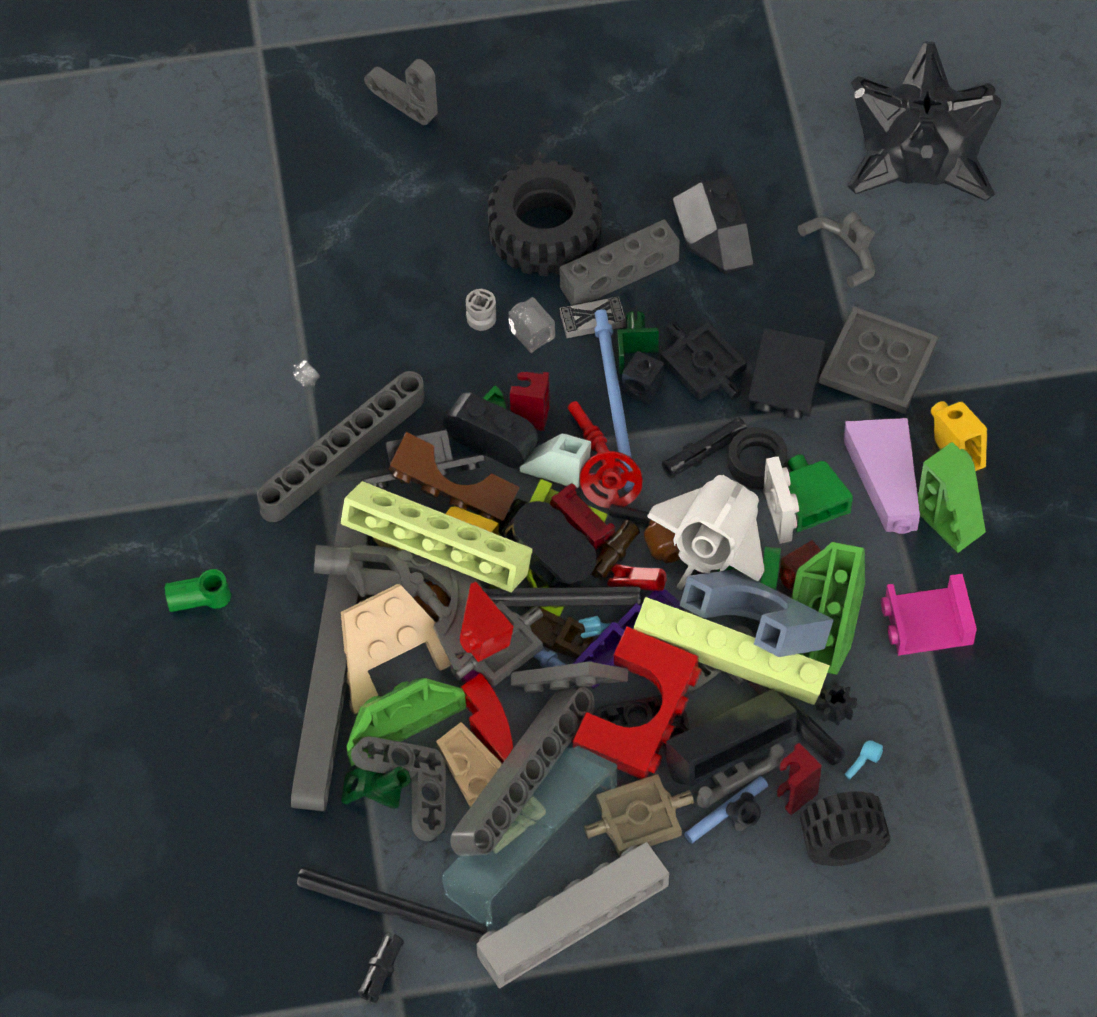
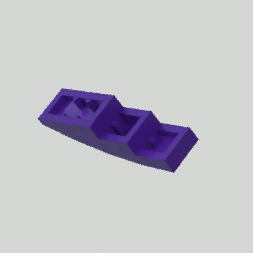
[573,589,684,689]

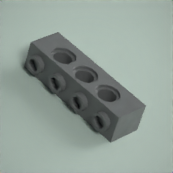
[559,219,680,306]

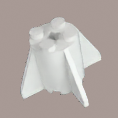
[647,475,764,590]

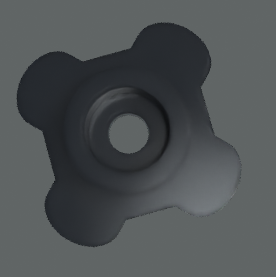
[726,792,761,831]

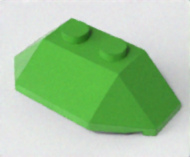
[792,542,865,675]
[346,678,466,766]

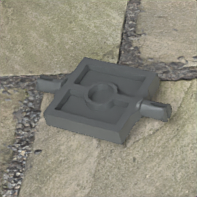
[451,601,543,686]

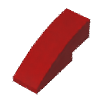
[460,673,513,764]

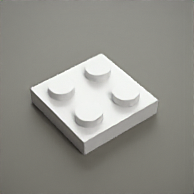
[763,456,799,544]

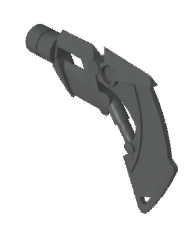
[314,545,484,670]

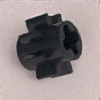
[816,682,857,725]

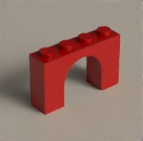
[573,626,702,779]

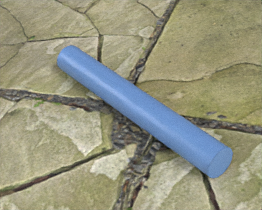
[684,776,768,844]

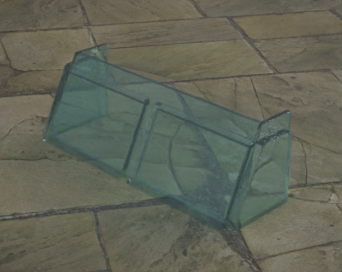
[442,746,617,926]

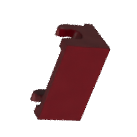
[510,372,550,431]
[549,483,616,551]
[777,743,822,815]

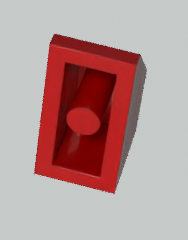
[460,581,514,662]

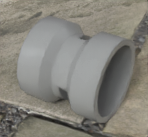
[466,289,497,331]

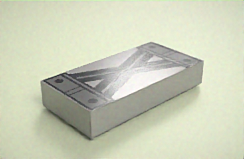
[560,297,626,338]

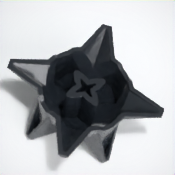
[847,41,1001,201]

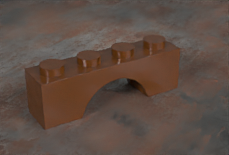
[389,432,520,524]

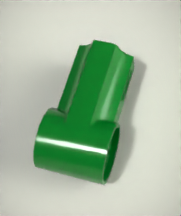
[165,569,231,612]

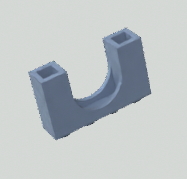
[680,569,833,657]

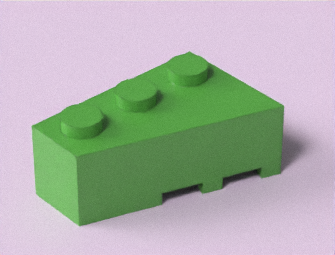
[918,442,986,553]

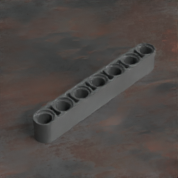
[257,371,425,522]
[451,687,595,856]

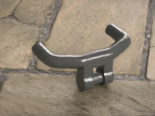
[798,212,875,288]
[697,745,784,808]

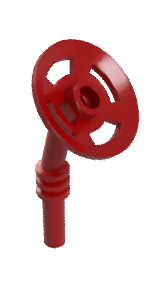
[568,401,643,509]

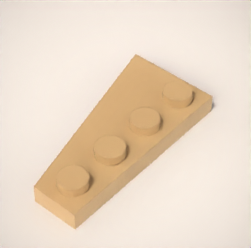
[436,722,547,856]

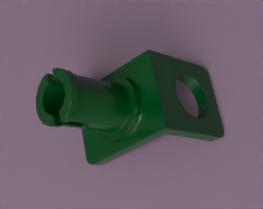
[617,311,659,375]
[341,766,411,809]

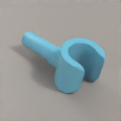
[579,616,610,638]
[844,740,883,780]

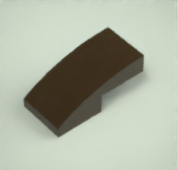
[530,607,594,658]

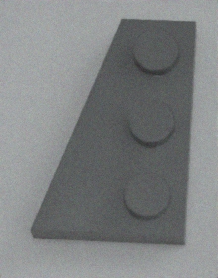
[511,662,628,693]

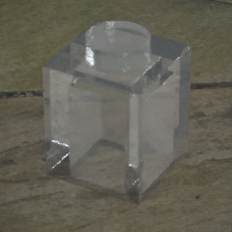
[508,297,555,353]

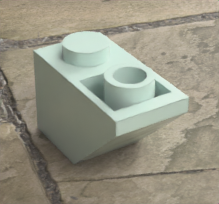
[520,433,591,488]

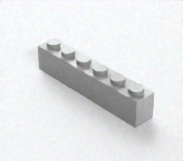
[476,842,669,988]

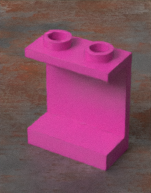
[881,574,977,656]

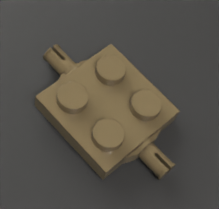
[583,774,694,857]

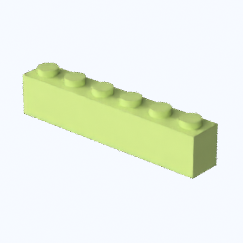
[634,597,829,705]

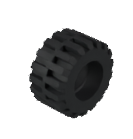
[799,791,890,866]

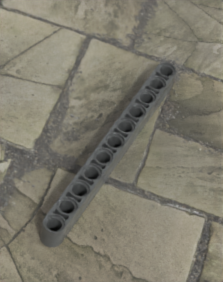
[291,496,371,811]

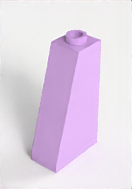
[843,418,920,534]

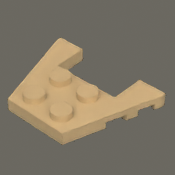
[341,584,462,714]

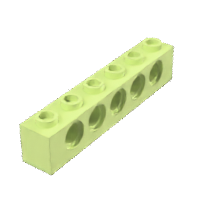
[341,481,533,593]

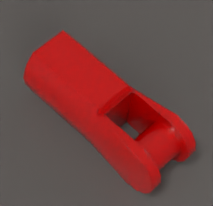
[607,564,667,591]

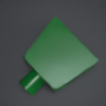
[787,454,853,533]

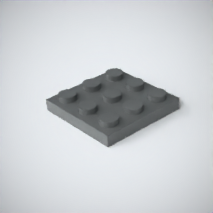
[819,306,939,414]

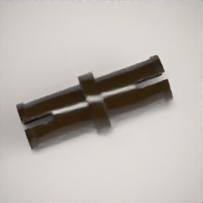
[591,520,640,581]

